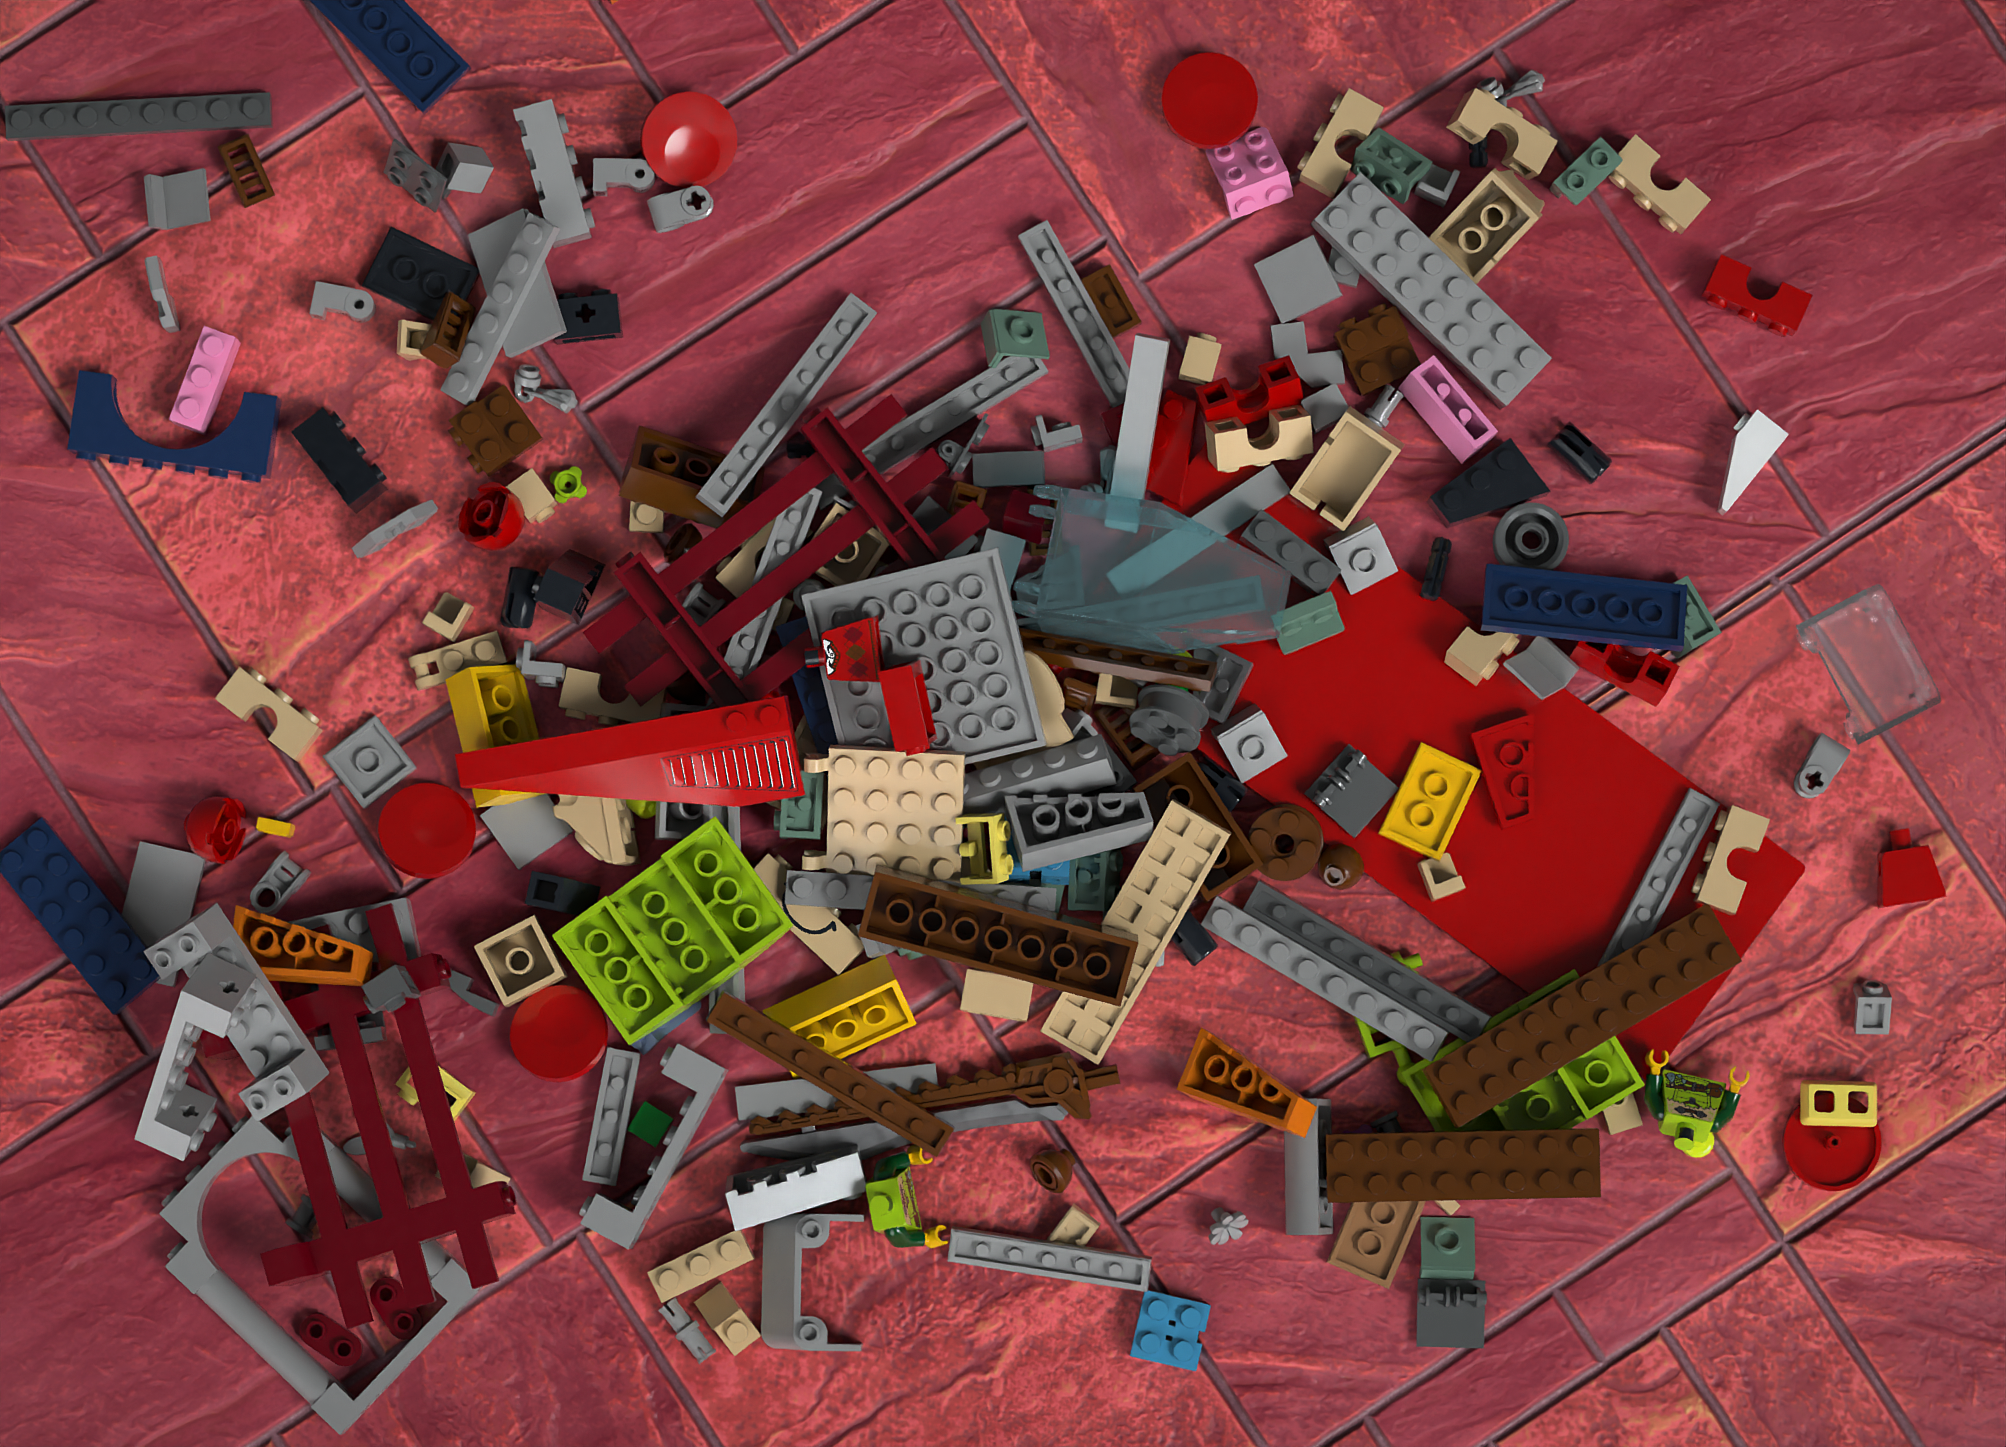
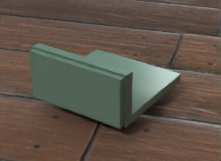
[981,309,1050,368]
[1419,1217,1475,1280]

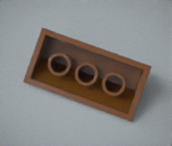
[618,425,765,529]
[1132,752,1264,903]

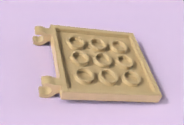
[802,745,965,883]

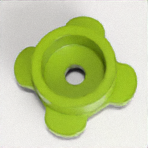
[550,466,587,503]

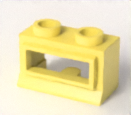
[955,813,1014,885]
[395,1066,476,1121]

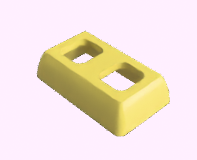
[1800,1080,1877,1127]

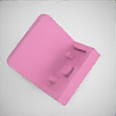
[1206,127,1294,220]

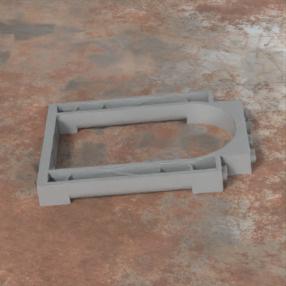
[159,1116,483,1435]

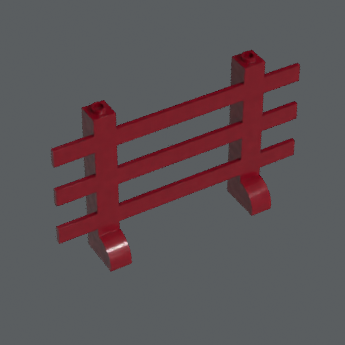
[582,394,990,710]
[200,903,517,1329]

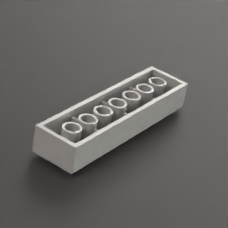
[1310,172,1552,410]

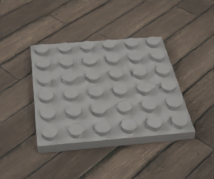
[801,547,1047,765]

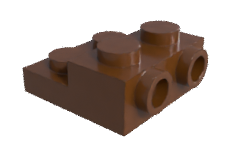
[1333,303,1421,397]
[448,384,543,477]

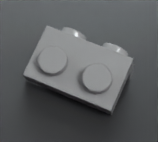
[516,640,567,688]

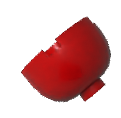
[458,482,525,551]
[184,796,247,864]

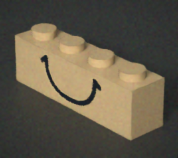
[754,854,865,975]

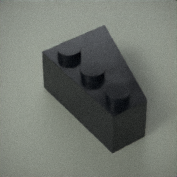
[291,407,388,514]
[1427,438,1550,528]
[532,549,606,625]

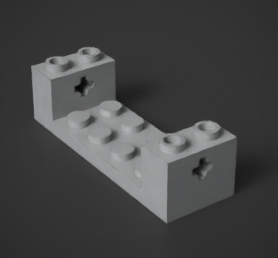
[143,903,330,1122]
[134,953,258,1161]
[579,1043,729,1249]

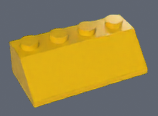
[445,664,547,807]
[762,954,917,1080]

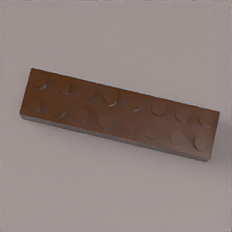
[858,865,1138,1007]
[1325,1128,1601,1203]

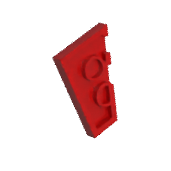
[1146,390,1199,507]
[1469,713,1535,830]

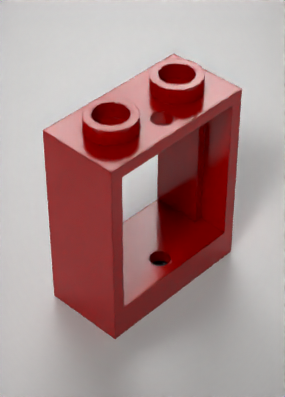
[878,659,938,756]

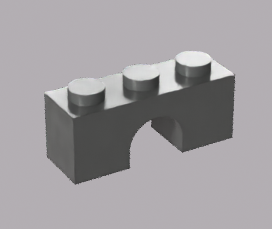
[1240,509,1342,597]

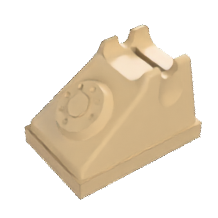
[1429,168,1545,284]
[552,794,641,866]

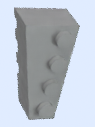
[513,99,596,248]
[1004,792,1153,872]

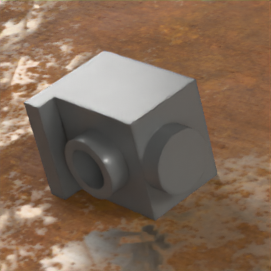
[361,965,421,1014]

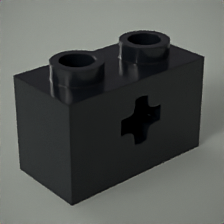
[554,289,623,345]

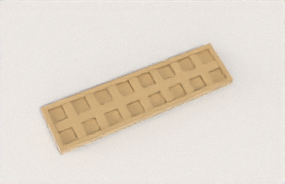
[1040,799,1232,1065]

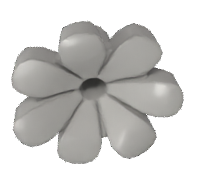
[1208,1207,1248,1245]

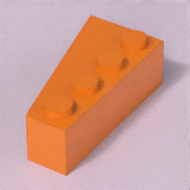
[233,905,373,986]
[1176,1027,1317,1138]

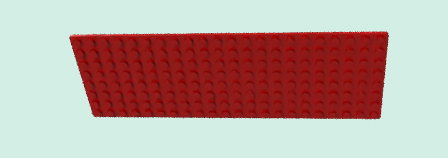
[1085,441,1805,1080]

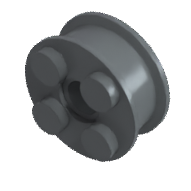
[1492,503,1569,571]
[1129,684,1209,756]

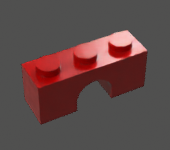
[1701,254,1813,337]
[1195,355,1304,425]
[1569,640,1680,707]

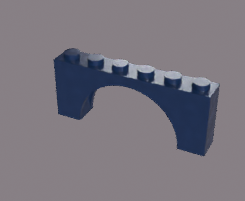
[67,370,282,483]

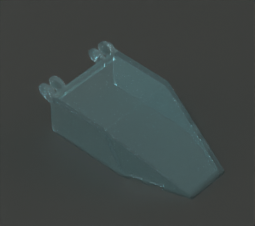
[1012,485,1291,654]

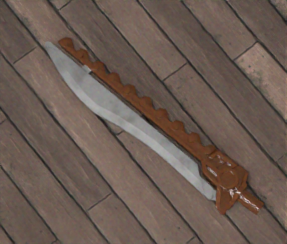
[740,1051,1120,1161]

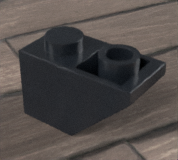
[525,871,601,916]

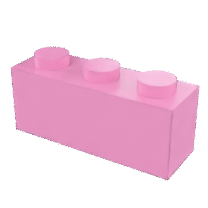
[169,326,241,436]
[1398,355,1498,464]

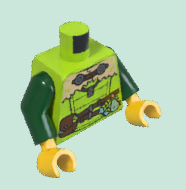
[1644,1049,1750,1151]
[865,1145,949,1248]

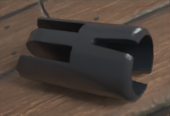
[1547,422,1612,484]
[500,567,542,628]
[1196,752,1248,813]
[1171,910,1218,966]

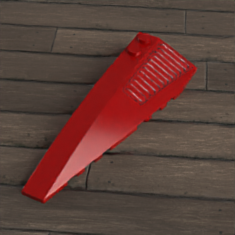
[455,695,806,807]

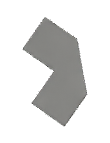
[144,255,181,333]
[1270,321,1345,388]
[351,500,438,558]

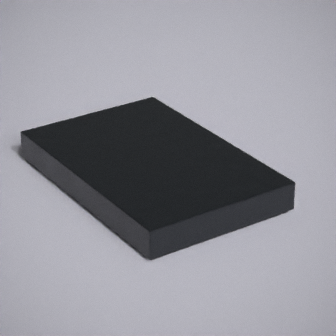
[362,227,480,328]

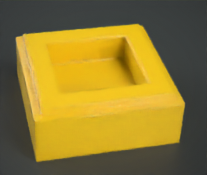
[256,817,295,838]

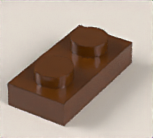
[1081,264,1142,339]

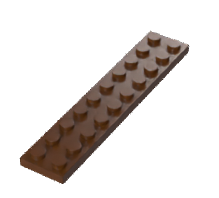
[1422,904,1742,1128]

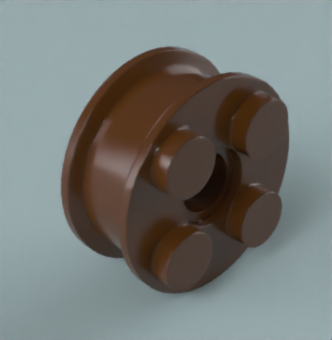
[1247,804,1324,881]

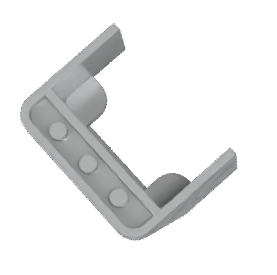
[761,1213,865,1351]

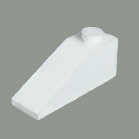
[1717,409,1789,516]

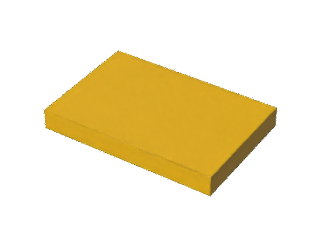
[1378,742,1482,862]

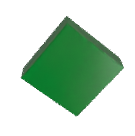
[627,1101,674,1148]

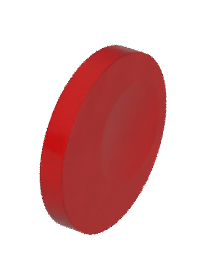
[1161,52,1258,149]
[640,91,737,188]
[378,783,476,879]
[510,985,608,1082]
[1782,1093,1882,1191]

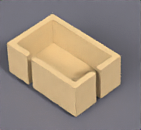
[1289,406,1405,531]

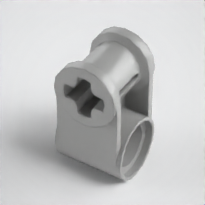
[647,186,714,233]
[682,582,726,627]
[1793,732,1850,799]
[250,851,311,915]

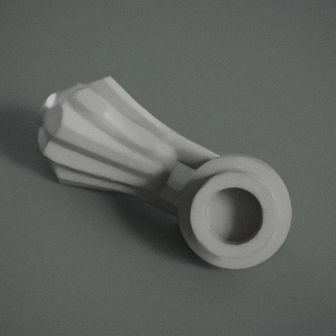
[1477,70,1545,107]
[514,364,578,414]
[1078,445,1117,511]

